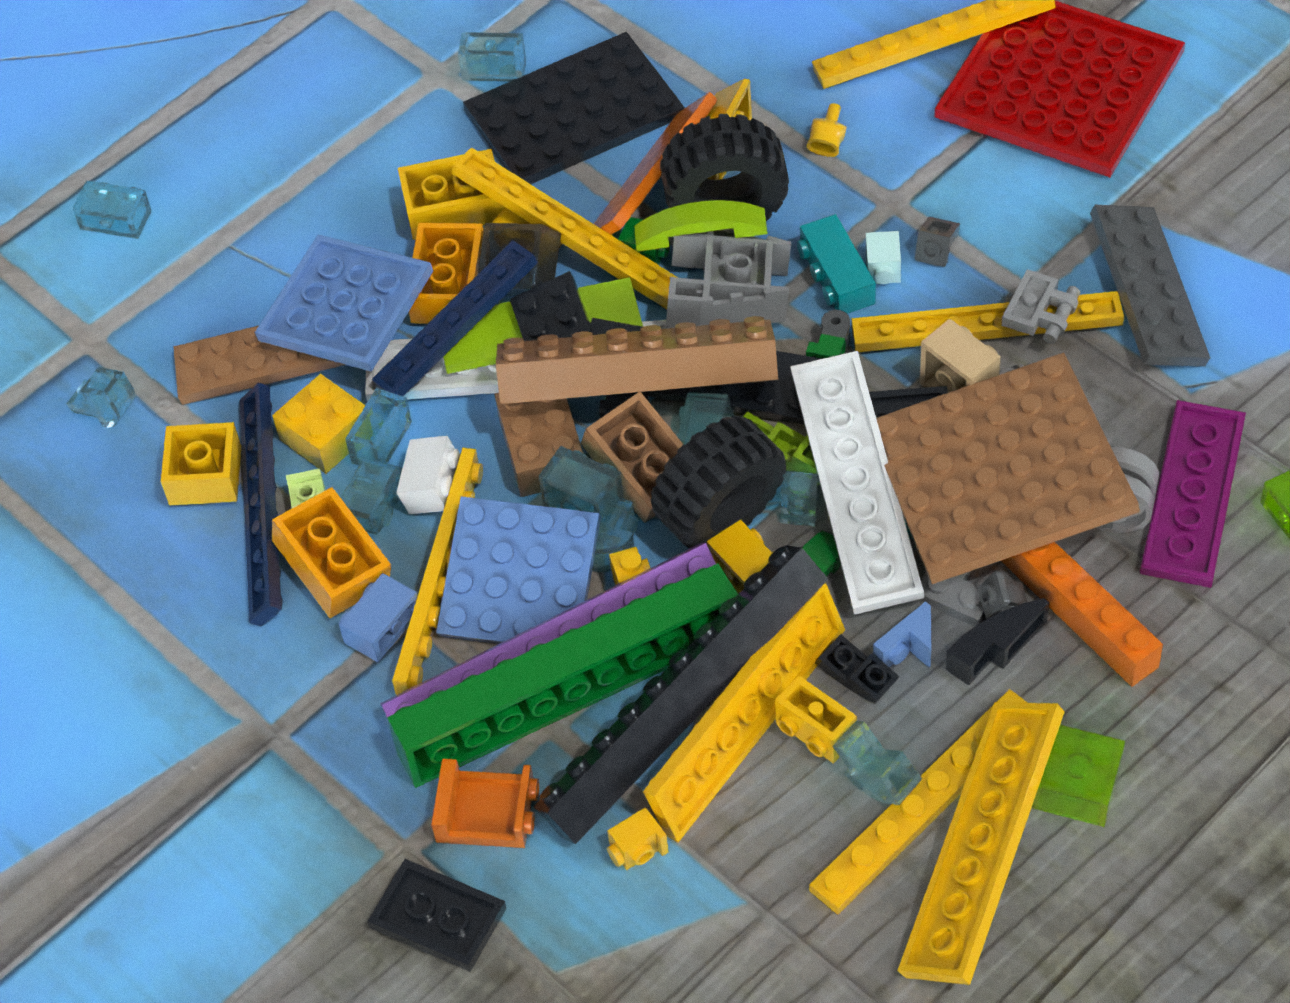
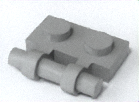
[1002,269,1080,344]

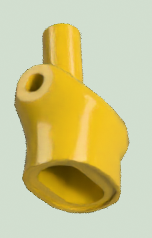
[806,103,847,157]

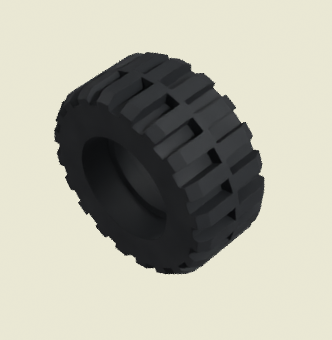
[660,114,789,230]
[651,416,786,548]

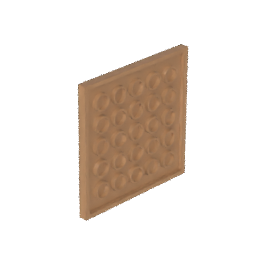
[876,352,1140,584]

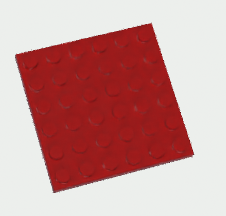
[934,0,1185,178]

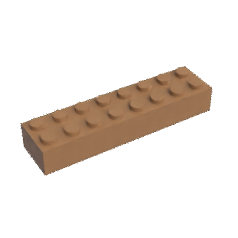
[496,316,778,404]

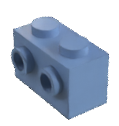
[339,573,417,662]

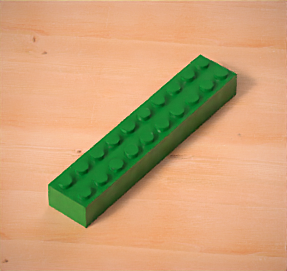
[387,563,738,788]

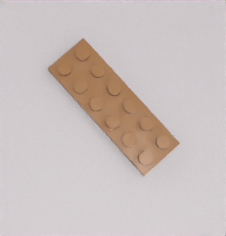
[173,326,345,405]

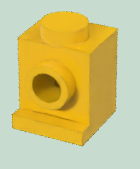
[609,547,650,586]
[606,807,669,870]

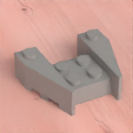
[666,229,791,329]

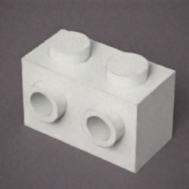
[396,435,460,514]

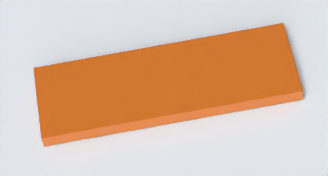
[594,92,717,235]

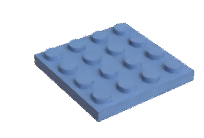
[254,235,433,372]
[436,496,601,644]

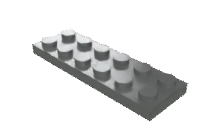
[1090,204,1211,366]

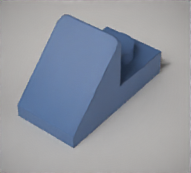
[873,601,931,667]

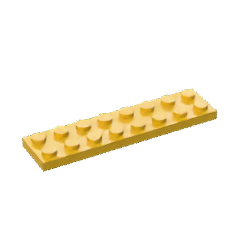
[643,582,845,843]
[897,702,1065,985]

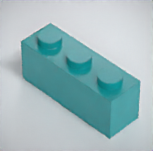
[797,214,876,314]

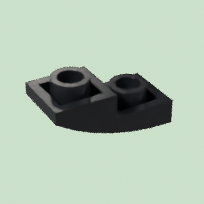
[815,634,900,704]

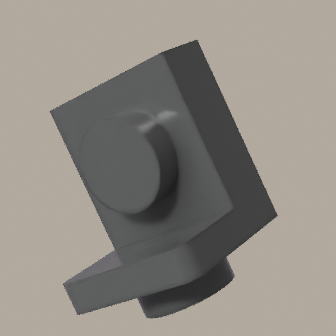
[915,216,960,267]
[978,571,1027,619]

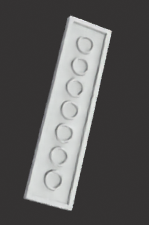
[790,351,924,615]

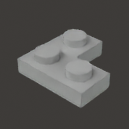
[917,571,985,627]

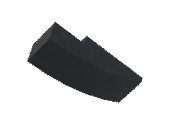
[946,598,1049,685]

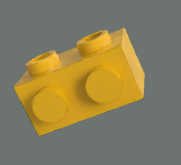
[775,676,857,764]

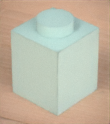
[865,231,901,284]

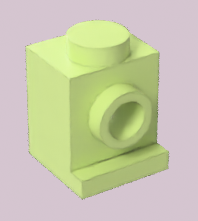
[286,468,326,508]

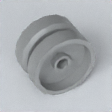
[1096,446,1159,533]

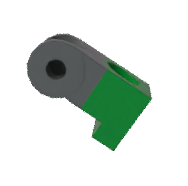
[806,310,850,359]

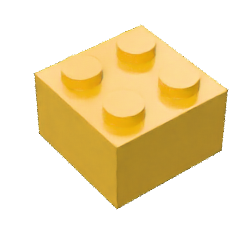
[272,373,374,474]
[160,422,242,506]

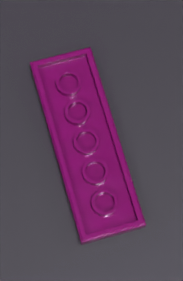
[1140,400,1246,588]

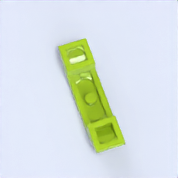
[635,200,768,251]

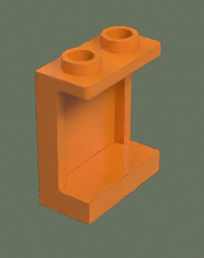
[431,759,539,848]

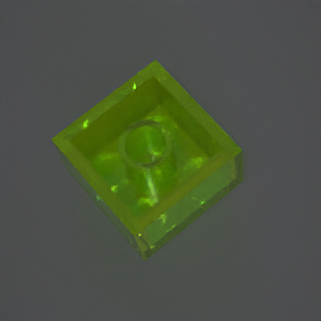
[1032,725,1125,827]

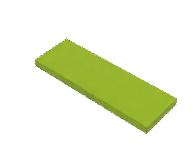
[443,277,643,374]

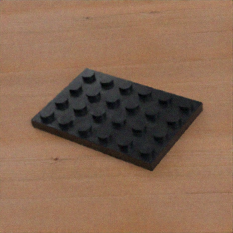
[463,31,685,184]

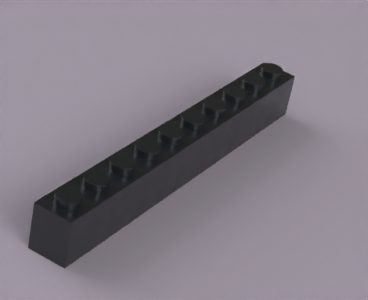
[534,545,828,844]

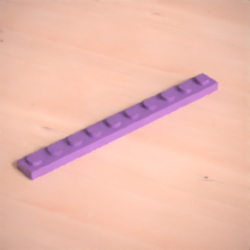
[380,542,716,717]

